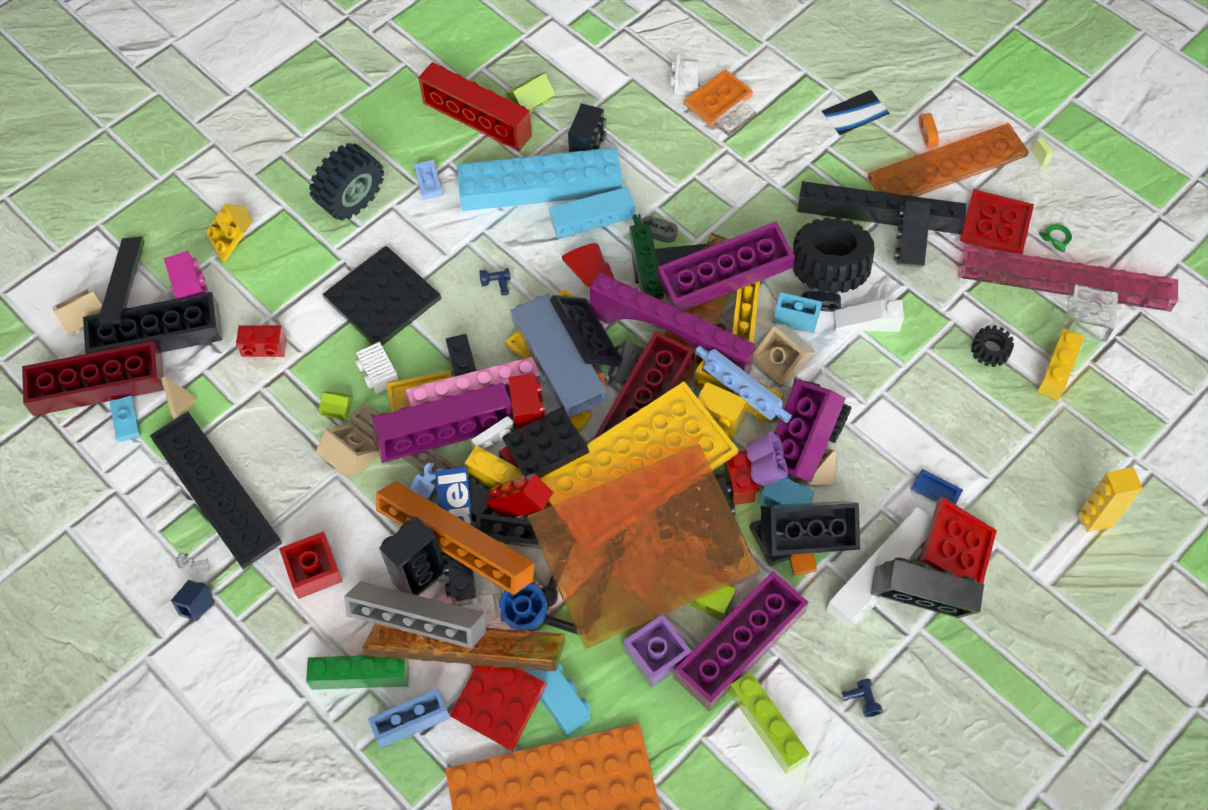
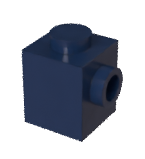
[171,580,214,621]

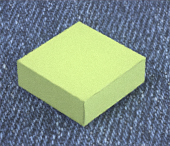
[1032,137,1054,166]

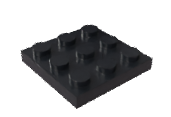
[502,407,590,478]

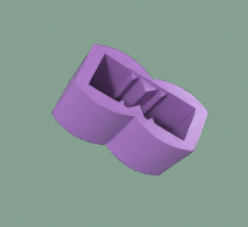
[747,432,788,487]

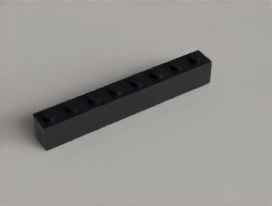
[797,181,967,234]

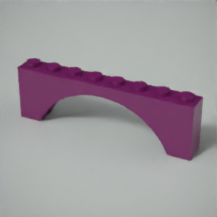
[590,272,756,375]

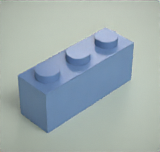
[368,688,450,749]

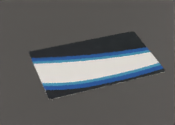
[822,90,890,135]

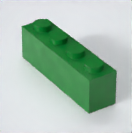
[306,654,409,690]

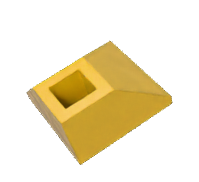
[206,203,253,262]

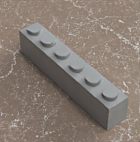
[344,581,486,649]

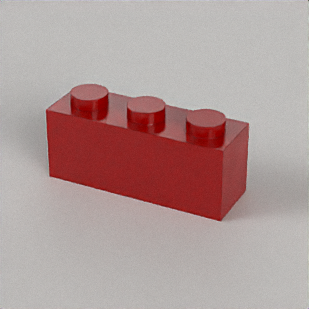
[486,473,554,518]

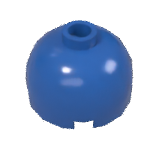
[499,583,548,632]

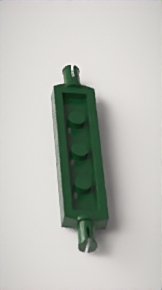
[629,214,664,300]

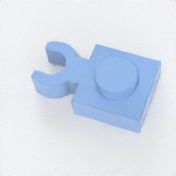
[409,462,443,501]

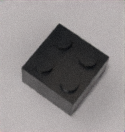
[568,103,607,152]

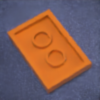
[684,69,753,127]

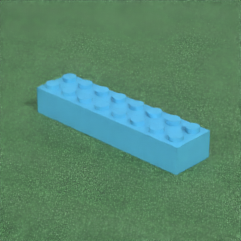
[457,147,622,211]

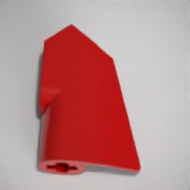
[562,243,615,287]

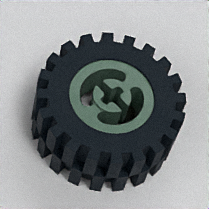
[309,143,384,220]

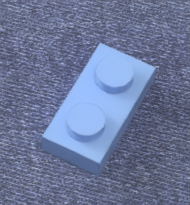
[414,160,443,200]

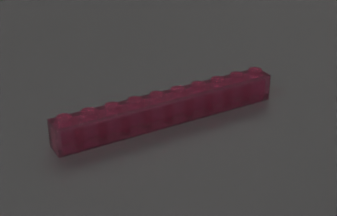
[958,246,1178,312]

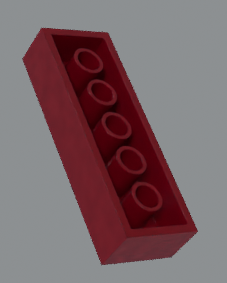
[592,331,694,441]
[22,341,164,416]

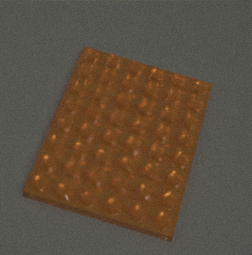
[527,444,760,650]

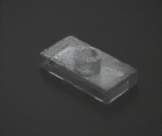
[714,100,756,136]

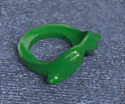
[1039,224,1072,252]

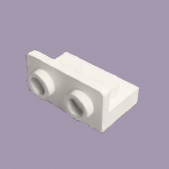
[671,53,699,96]
[471,416,514,457]

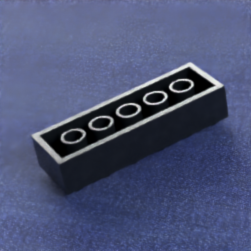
[83,292,223,354]

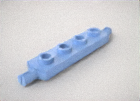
[695,346,792,423]

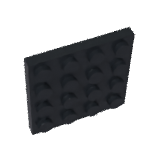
[322,245,441,346]

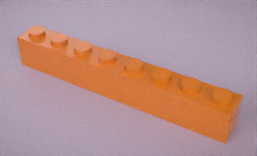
[376,481,534,595]

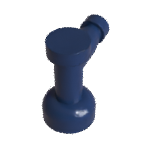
[479,268,511,296]
[841,679,883,718]

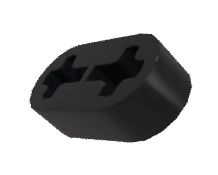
[801,291,841,312]

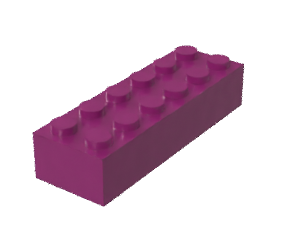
[658,221,795,311]
[372,383,512,463]
[674,571,809,711]

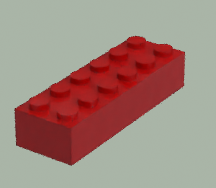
[418,62,532,152]

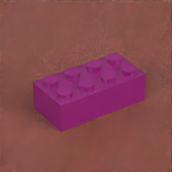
[774,379,846,482]

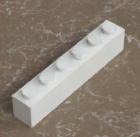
[826,507,932,628]

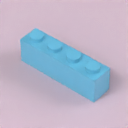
[549,187,635,238]
[510,636,591,737]

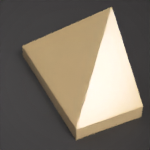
[161,376,197,420]
[793,449,836,485]

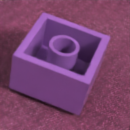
[623,614,692,688]

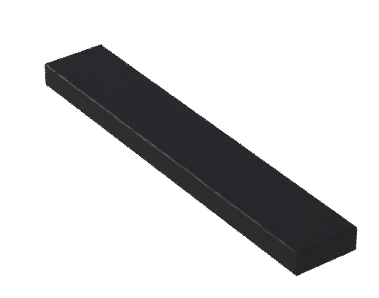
[98,236,144,326]

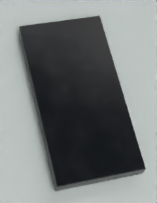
[550,295,622,366]

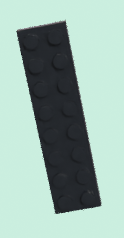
[149,412,282,570]

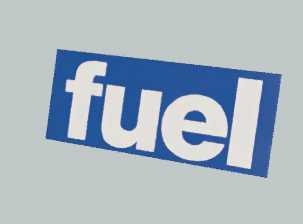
[435,467,472,555]

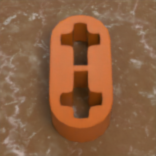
[919,113,939,147]

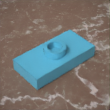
[110,396,141,442]

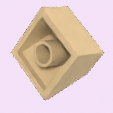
[52,287,102,335]
[753,324,816,386]
[315,423,379,478]

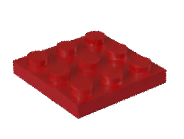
[960,189,1034,257]
[920,497,997,584]
[450,650,548,751]

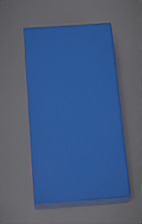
[911,469,963,505]

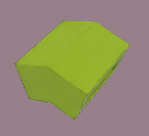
[318,391,353,421]

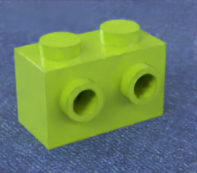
[506,73,555,113]

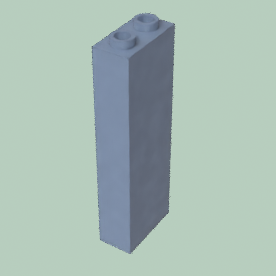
[510,293,607,418]

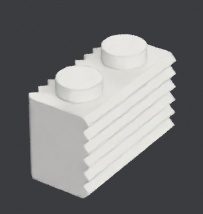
[355,342,399,394]

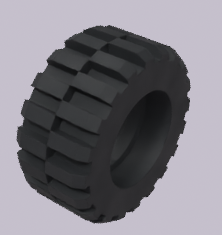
[793,217,875,294]

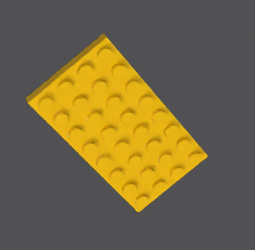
[540,382,739,555]

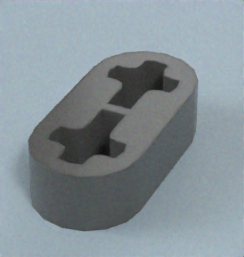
[642,216,678,243]

